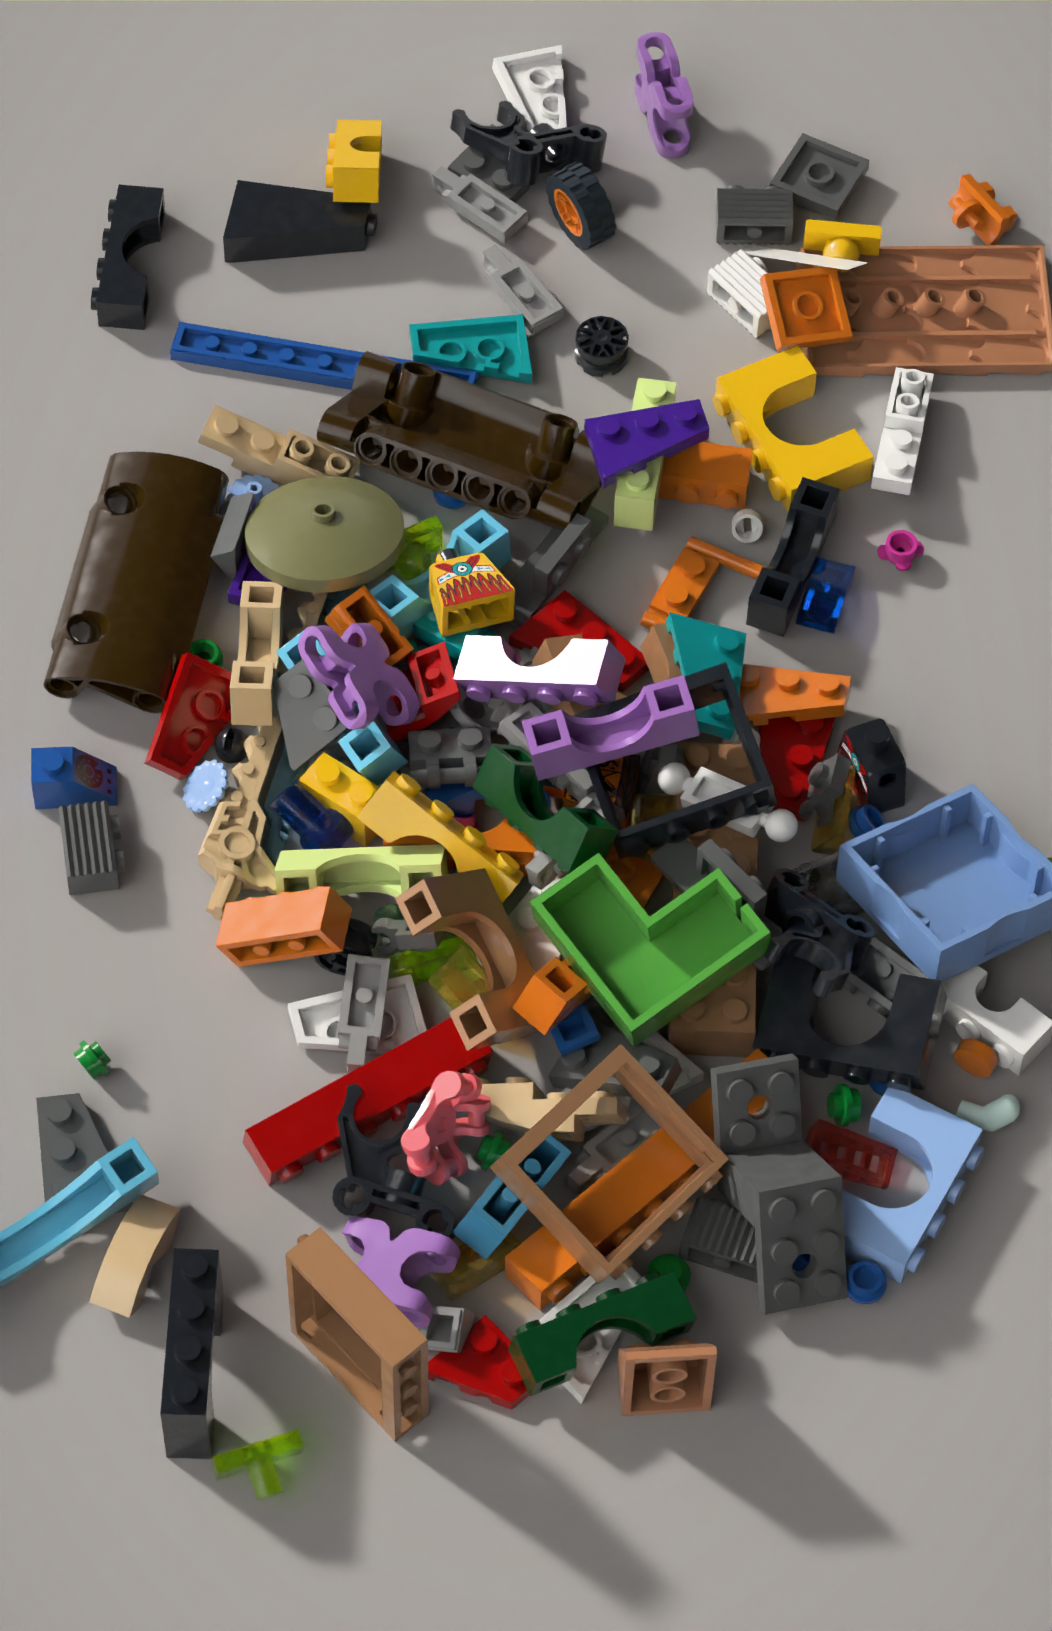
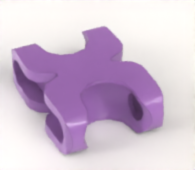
[635,32,693,158]
[298,623,420,730]
[342,1216,461,1328]

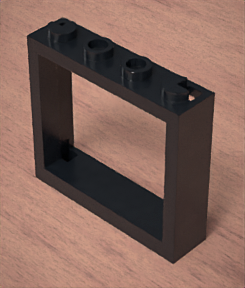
[573,662,777,860]

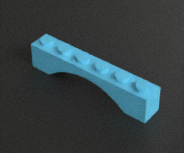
[0,1136,159,1289]

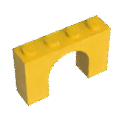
[712,345,874,511]

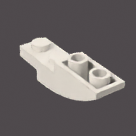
[871,367,934,495]

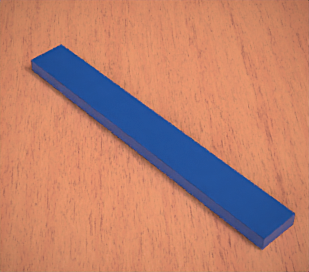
[170,322,479,390]

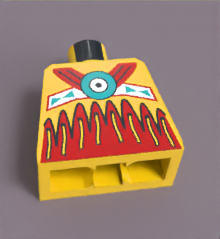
[429,548,515,637]

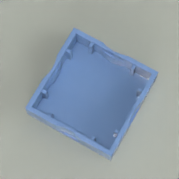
[835,784,1052,982]

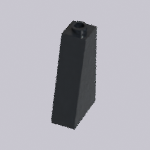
[223,180,378,263]

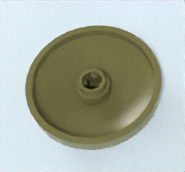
[245,476,405,593]

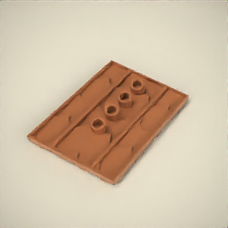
[796,245,1052,377]

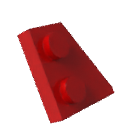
[428,1315,529,1410]

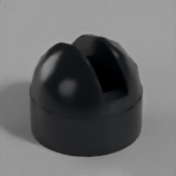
[215,727,247,763]

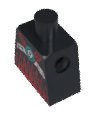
[836,718,906,813]

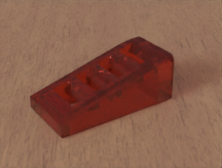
[805,1119,898,1190]

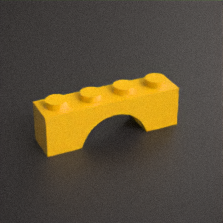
[356,771,524,903]

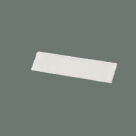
[734,245,867,270]

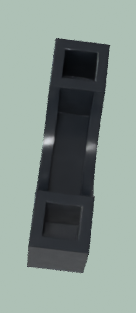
[91,184,166,330]
[746,477,840,637]

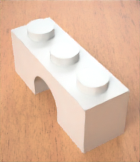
[926,965,1052,1076]

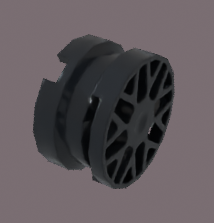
[575,316,629,377]
[314,918,378,976]

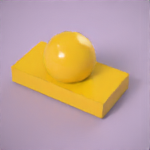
[803,219,882,273]

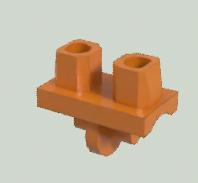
[948,174,1018,245]

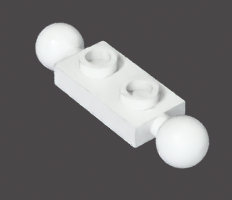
[658,762,798,842]

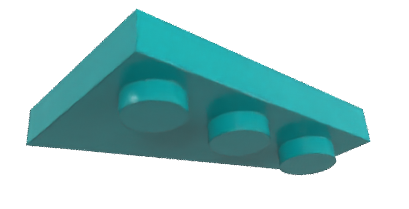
[409,314,532,384]
[665,612,747,740]

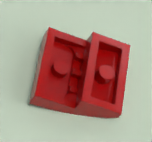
[385,641,461,742]

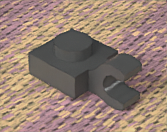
[799,753,851,828]
[371,918,447,954]

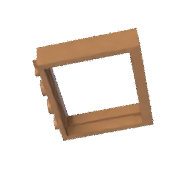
[489,1044,729,1283]
[285,1227,429,1442]

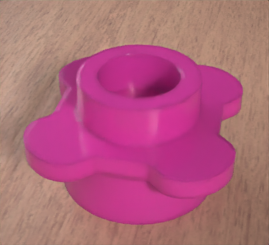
[877,530,924,571]

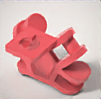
[401,1071,491,1186]

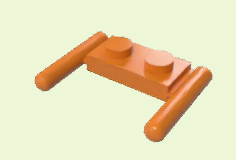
[640,536,767,629]

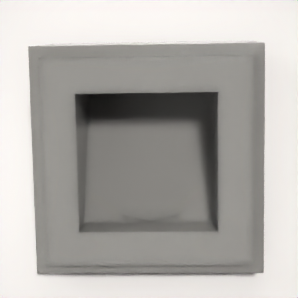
[420,1305,475,1353]

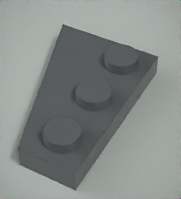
[36,1093,133,1213]

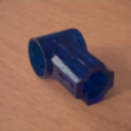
[270,779,354,850]

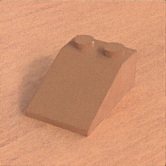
[617,1340,717,1416]

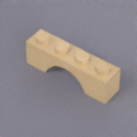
[230,581,285,726]

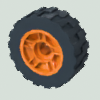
[546,162,616,250]

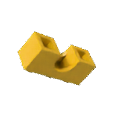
[326,120,382,203]

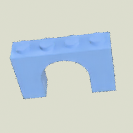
[842,1088,985,1284]

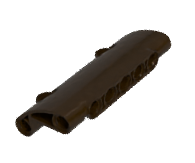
[317,351,602,531]
[43,451,229,713]

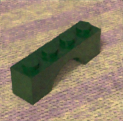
[473,744,618,874]
[508,1271,697,1397]

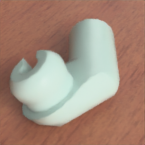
[956,1094,1020,1132]

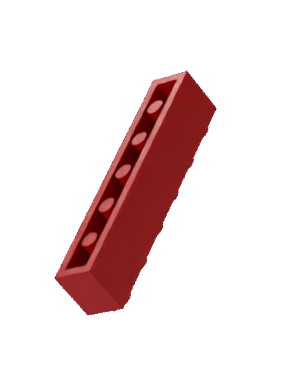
[243,1017,493,1186]

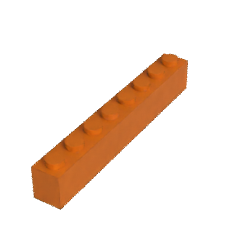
[505,1049,768,1311]

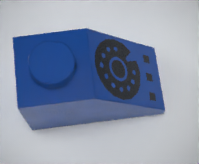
[31,746,118,809]

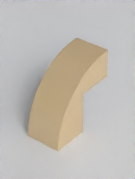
[89,1194,181,1318]

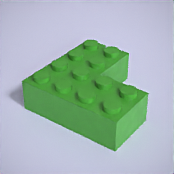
[530,853,771,1047]

